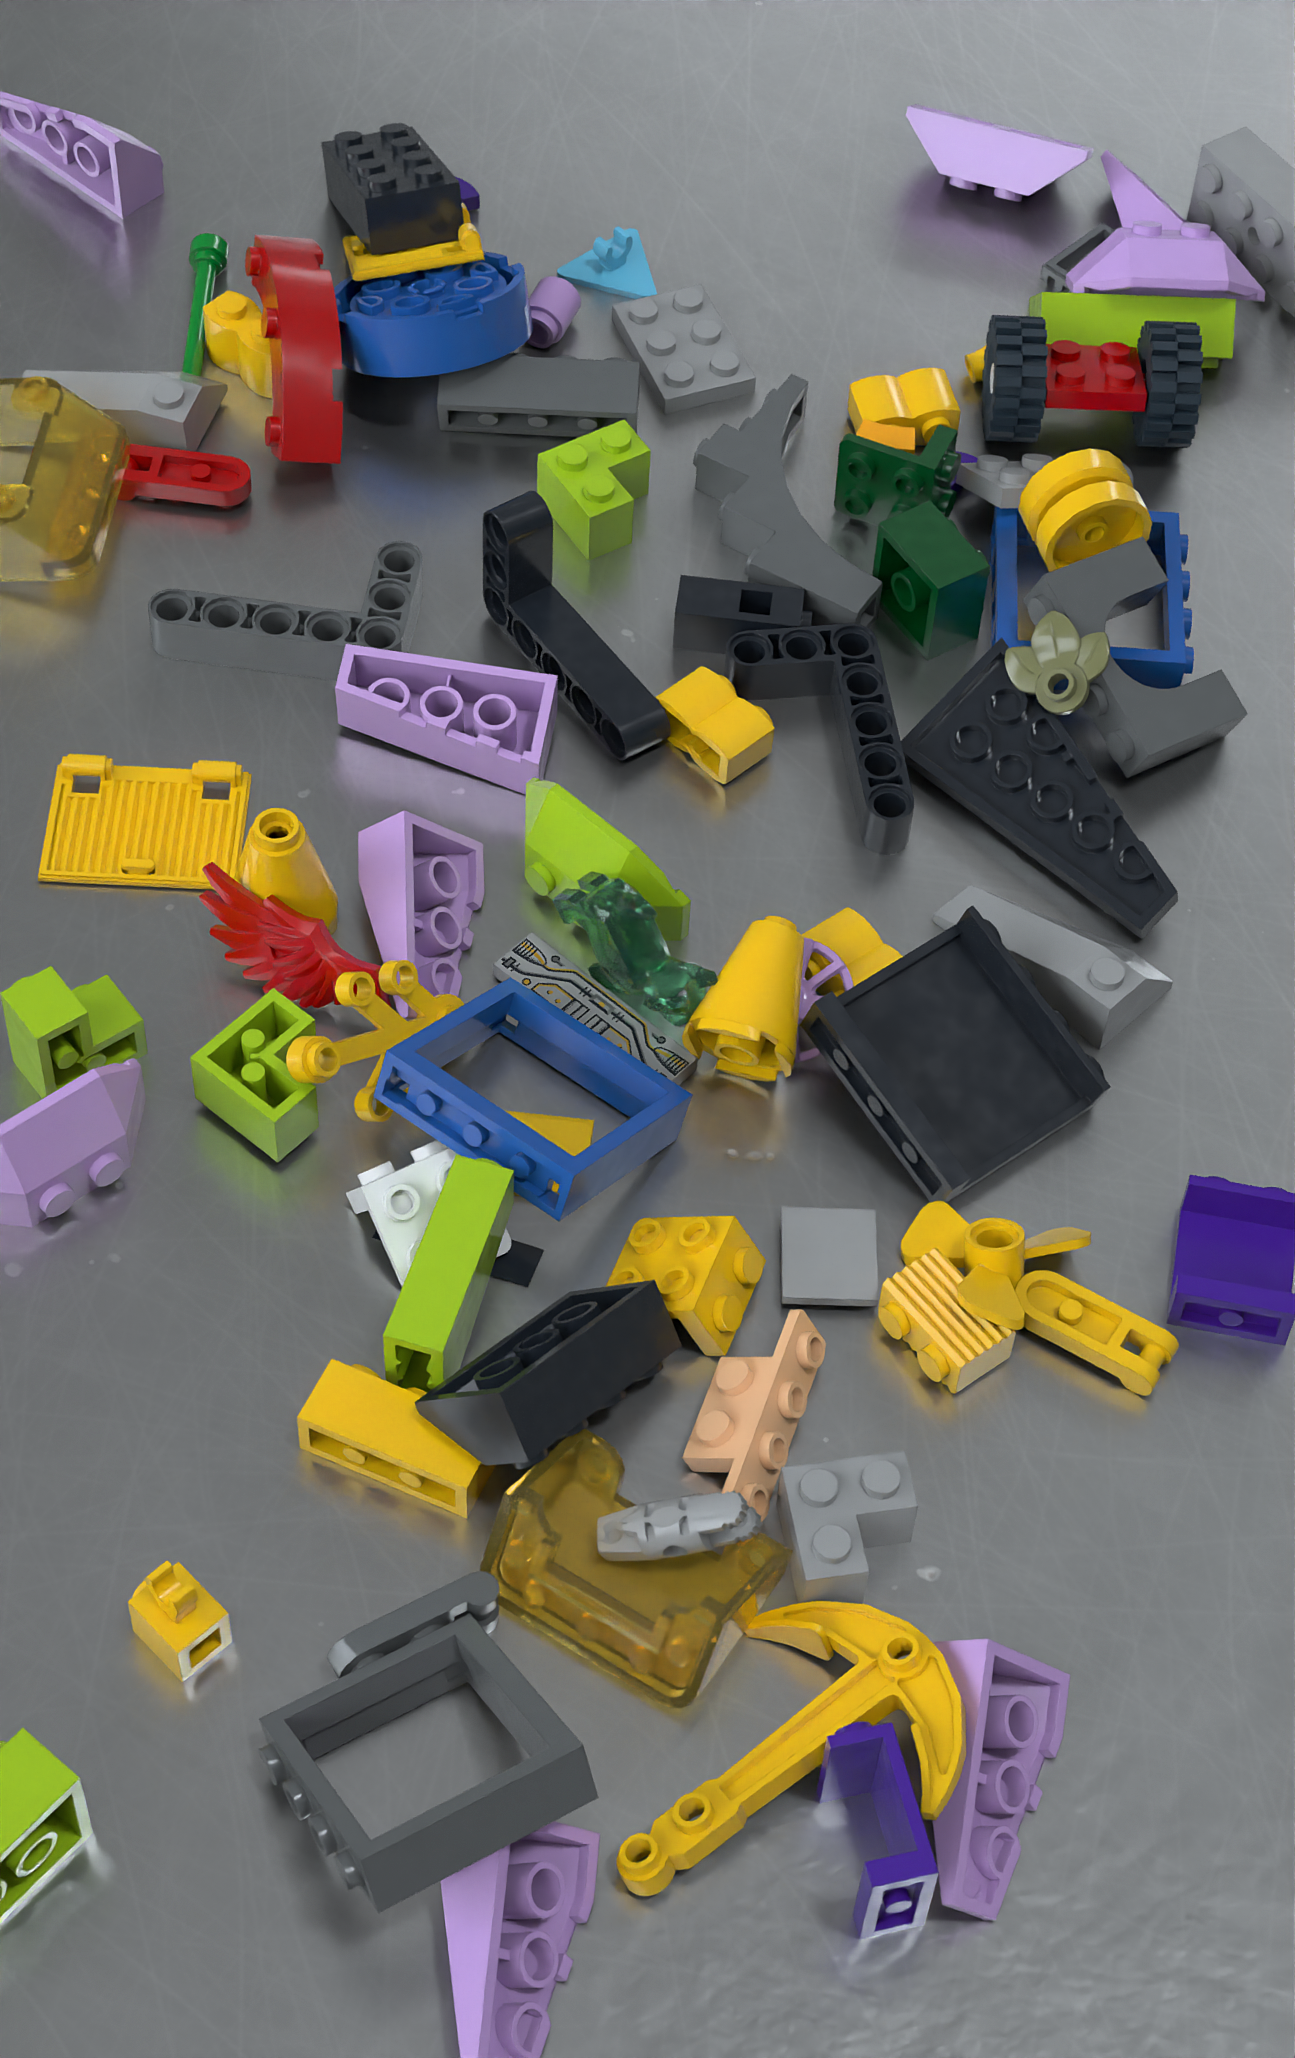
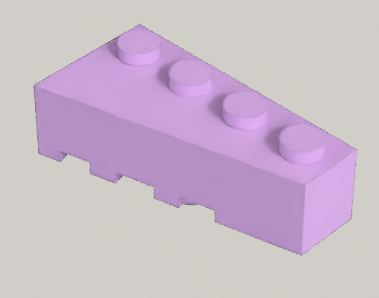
[335,644,558,795]

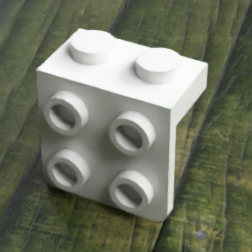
[346,1140,511,1287]

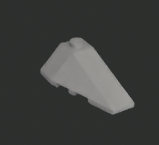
[5,370,228,452]
[932,885,1173,1050]

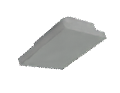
[781,1206,879,1306]

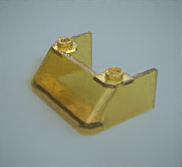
[0,376,131,582]

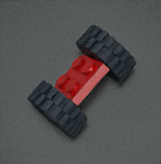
[982,315,1203,448]

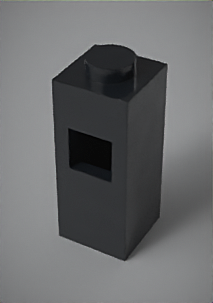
[673,575,813,654]

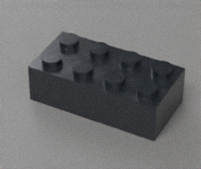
[321,123,464,256]

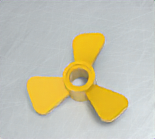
[901,1201,1091,1330]

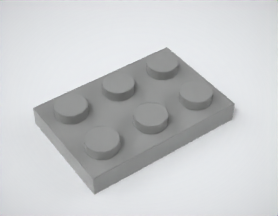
[612,284,756,414]

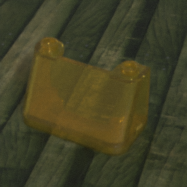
[480,1429,793,1708]

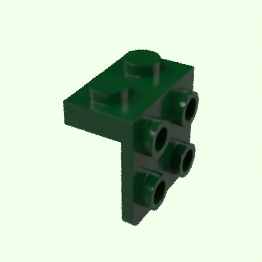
[834,425,961,526]

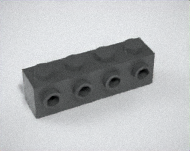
[437,353,640,437]

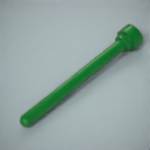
[182,233,229,377]

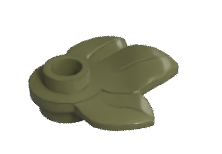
[1005,611,1110,715]

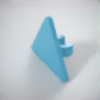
[557,226,657,299]

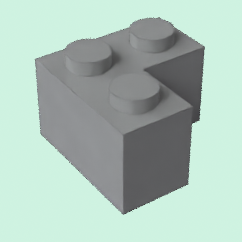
[776,1451,918,1604]

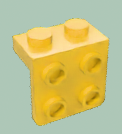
[605,1216,766,1356]

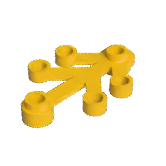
[286,960,464,1122]

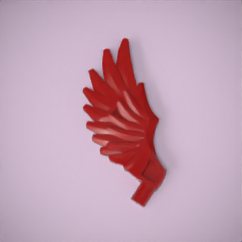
[199,862,392,1029]

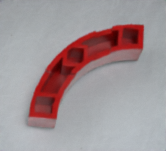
[245,235,343,464]

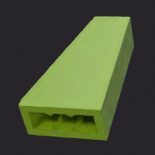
[383,1154,514,1393]

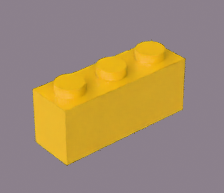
[297,1358,496,1519]

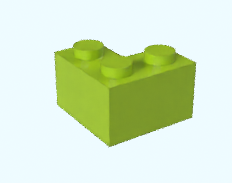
[537,419,651,561]
[0,966,148,1099]
[190,988,319,1162]

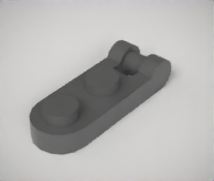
[327,1571,499,1679]

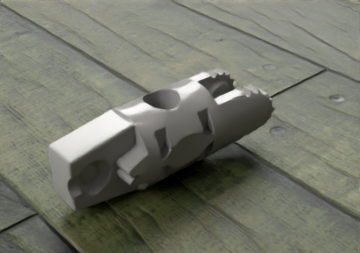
[597,1491,763,1561]

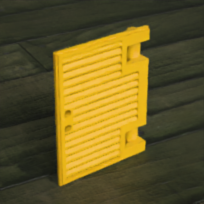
[342,202,484,281]
[38,754,252,890]

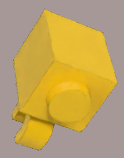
[128,1560,232,1682]

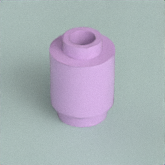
[526,276,581,348]

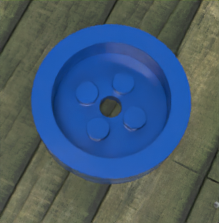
[334,252,533,377]

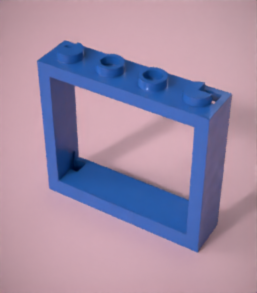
[990,506,1194,691]
[373,977,693,1222]

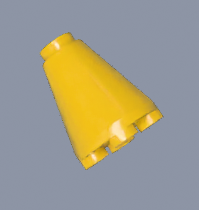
[233,808,338,935]

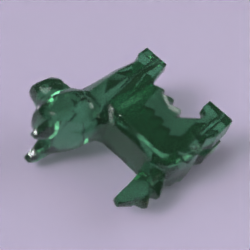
[553,871,718,1027]

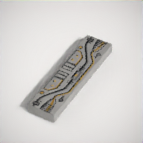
[493,932,698,1085]

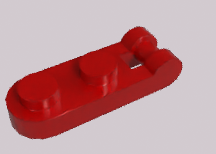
[107,444,252,506]

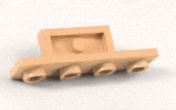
[682,1309,826,1544]

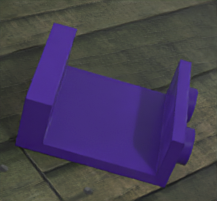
[1166,1174,1295,1346]
[816,1722,939,1940]

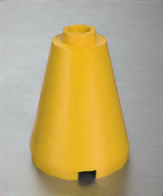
[682,916,804,1082]

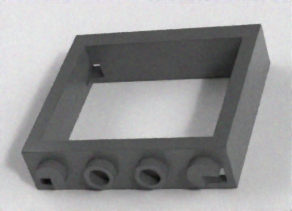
[259,1614,599,1913]

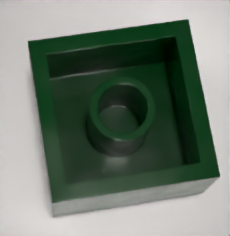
[872,501,990,661]

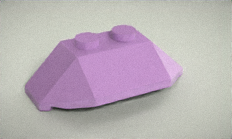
[906,104,1094,201]
[1065,221,1265,301]
[0,1058,146,1228]

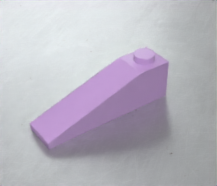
[358,810,485,1021]
[932,1639,1070,1920]
[441,1821,600,2058]

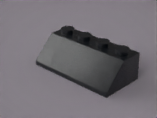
[414,1280,682,1469]

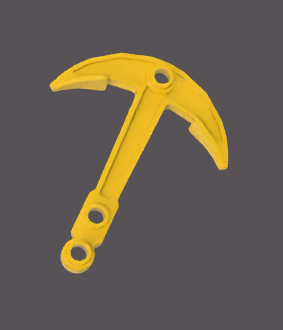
[616,1601,966,1896]

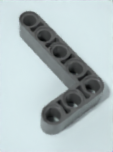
[148,541,423,681]

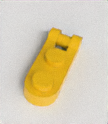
[1015,1270,1179,1396]

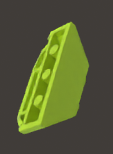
[525,777,691,941]

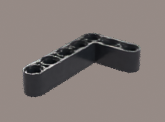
[483,490,671,761]
[724,623,914,855]

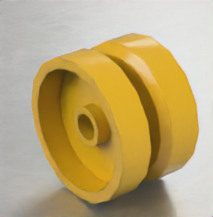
[1018,448,1152,572]

